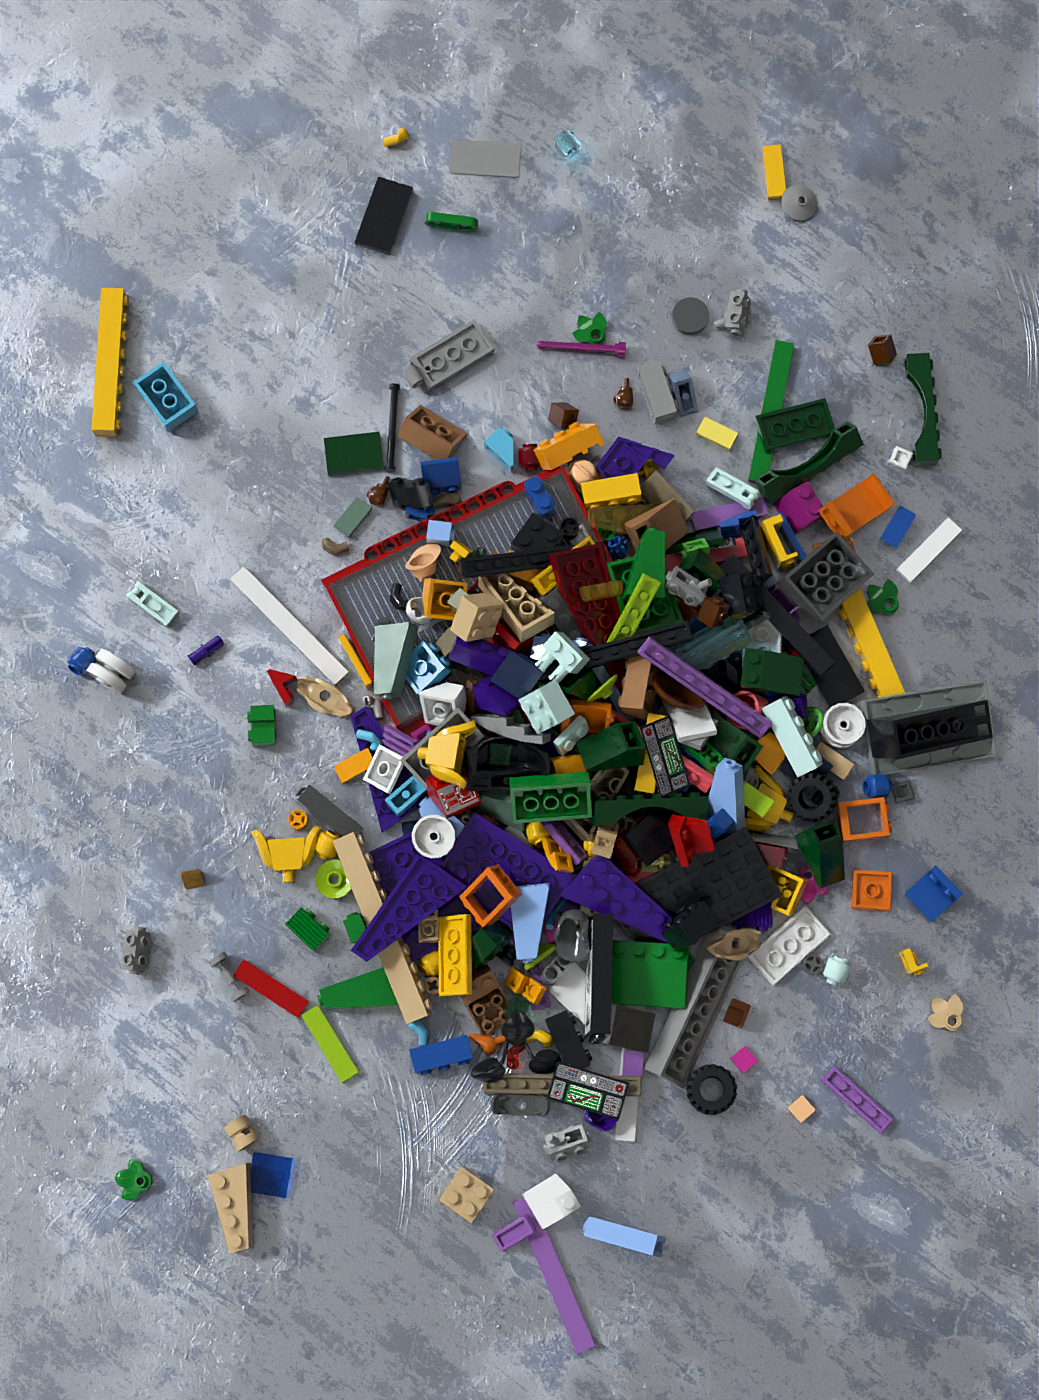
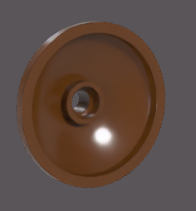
[652,671,706,712]

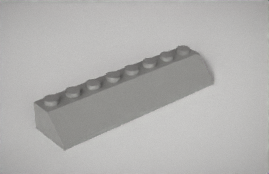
[644,929,744,1089]

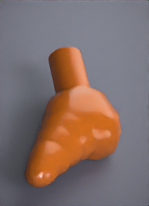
[469,1034,505,1054]

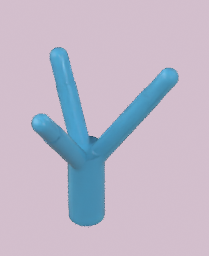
[546,898,568,930]

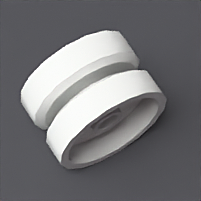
[86,649,136,694]
[820,703,866,749]
[412,815,456,858]

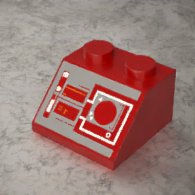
[426,766,481,819]

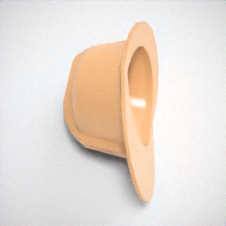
[566,459,603,494]
[405,543,441,582]

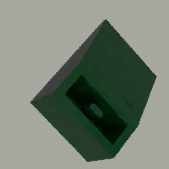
[701,711,763,775]
[576,721,646,772]
[795,819,845,889]

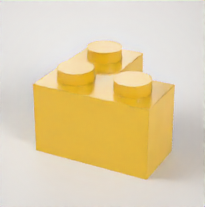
[767,865,808,916]

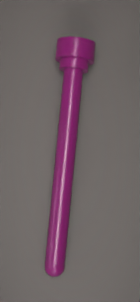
[537,341,626,357]

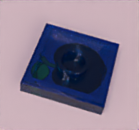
[250,1152,293,1198]

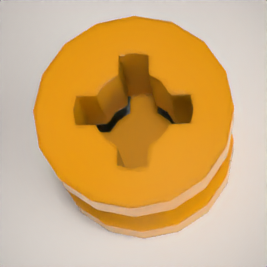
[288,809,309,831]

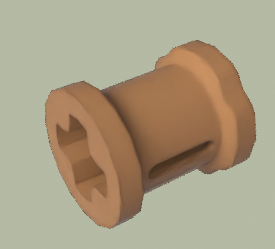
[424,977,439,996]

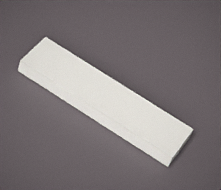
[896,517,962,583]

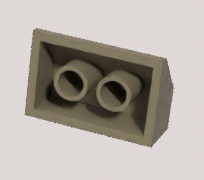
[640,470,694,525]

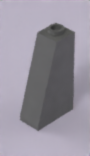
[292,784,363,837]

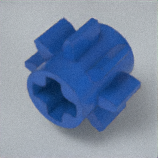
[607,536,631,560]

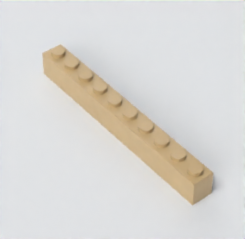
[333,832,433,1024]

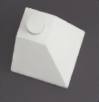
[419,682,467,726]
[522,1174,581,1229]

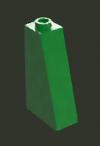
[622,528,665,604]
[317,967,399,1010]

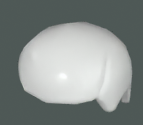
[406,597,433,624]

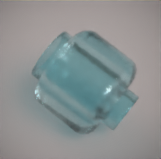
[553,130,580,158]

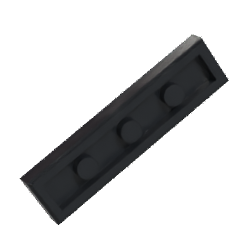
[740,515,773,586]

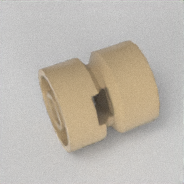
[223,1114,260,1152]

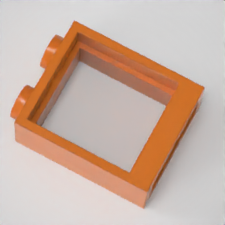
[836,797,892,843]
[459,864,522,927]

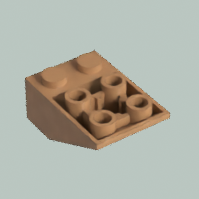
[624,498,689,551]
[459,964,514,1036]

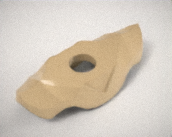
[296,677,355,717]
[706,928,761,961]

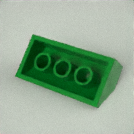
[509,772,592,824]

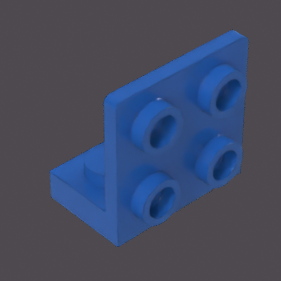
[905,865,963,922]

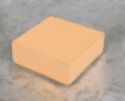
[787,1095,815,1123]

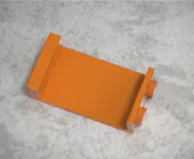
[818,473,895,539]

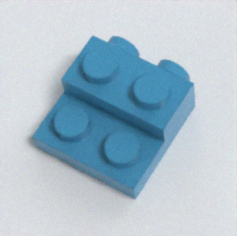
[405,640,452,695]

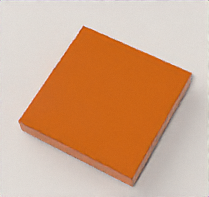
[851,870,892,912]

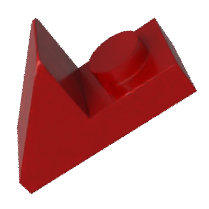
[267,669,297,707]

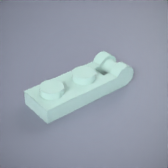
[706,467,761,510]
[126,581,179,627]

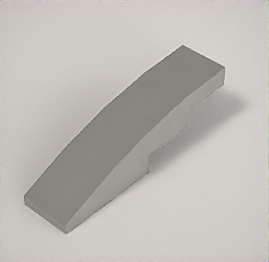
[471,713,551,744]

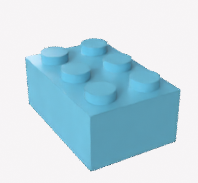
[133,361,199,432]

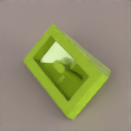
[524,943,556,972]

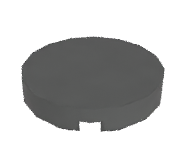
[672,297,709,334]

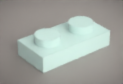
[553,715,590,756]

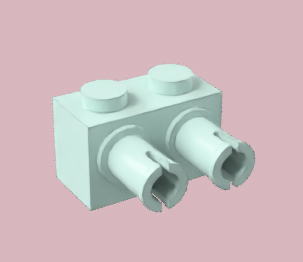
[535,631,590,684]

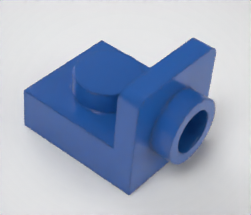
[405,505,435,522]

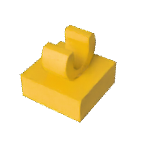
[449,540,473,562]

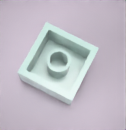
[518,679,575,734]

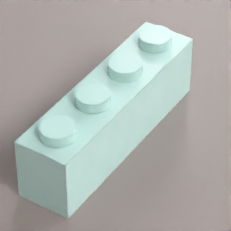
[762,695,823,777]

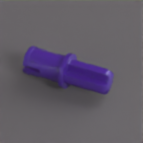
[187,636,224,666]

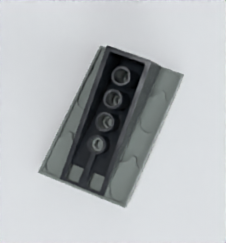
[860,680,997,775]

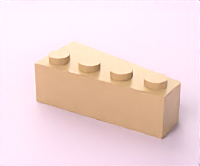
[478,574,555,643]
[208,1163,254,1254]

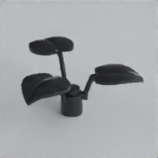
[470,1009,563,1082]

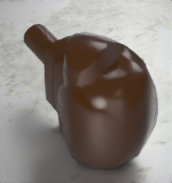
[613,378,633,408]
[367,476,390,506]

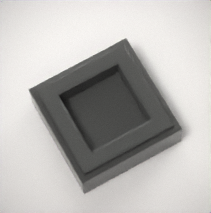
[891,780,915,804]

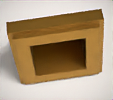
[181,869,204,889]

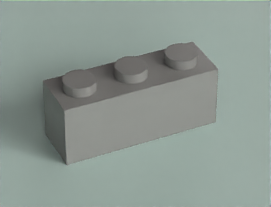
[637,360,679,424]

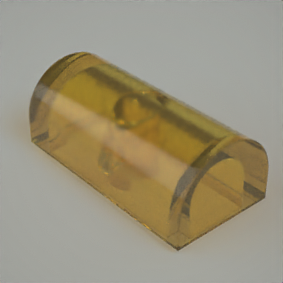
[579,580,623,602]

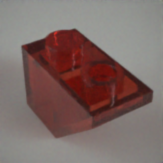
[612,830,642,877]

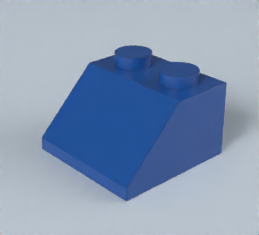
[420,457,462,496]

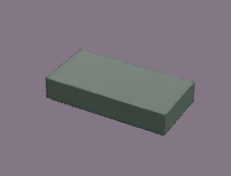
[333,497,372,538]

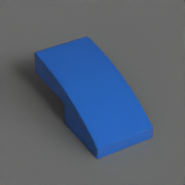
[880,505,916,548]
[720,510,757,538]

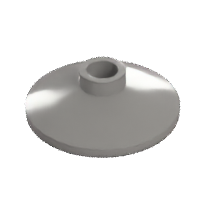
[781,185,817,221]

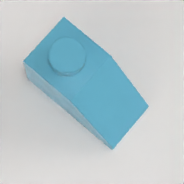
[484,426,514,472]
[385,775,427,818]

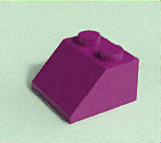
[773,481,824,535]

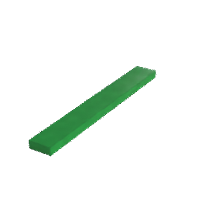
[748,340,794,483]

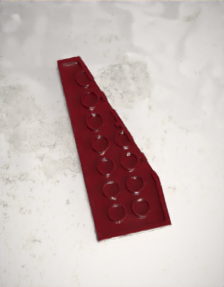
[549,543,626,695]

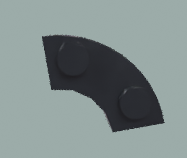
[387,477,434,509]

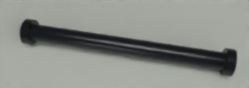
[384,383,400,473]

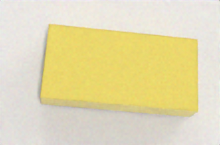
[696,417,738,451]

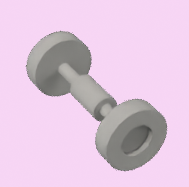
[208,952,250,1002]

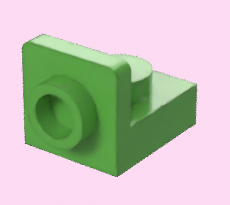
[680,538,710,561]

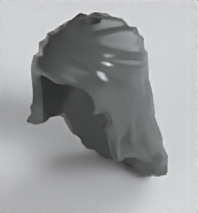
[554,909,590,963]

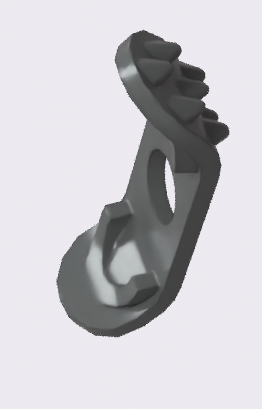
[491,1094,550,1116]

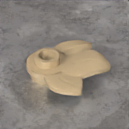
[927,994,963,1031]

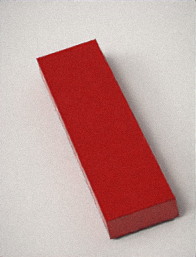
[233,959,309,1018]

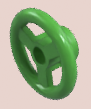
[803,707,824,738]

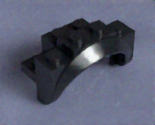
[463,737,550,791]

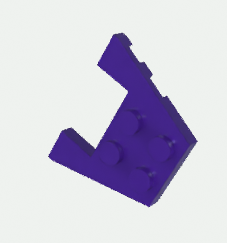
[596,436,675,515]

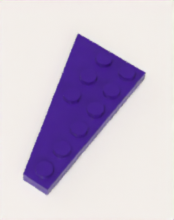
[350,706,428,833]
[351,853,467,962]
[559,855,674,943]

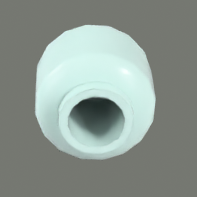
[822,955,851,986]

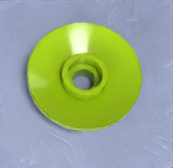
[587,674,618,702]
[315,860,352,899]

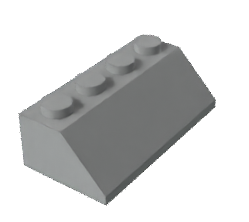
[400,708,485,789]

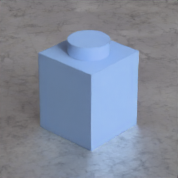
[426,520,455,546]

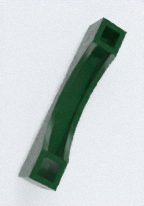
[904,353,942,467]
[755,421,864,504]
[590,792,708,825]

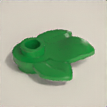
[572,312,607,344]
[866,579,899,614]
[114,1160,152,1200]

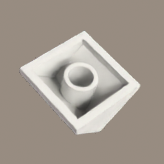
[363,744,404,794]

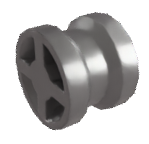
[802,954,823,975]

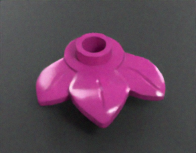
[798,865,828,904]

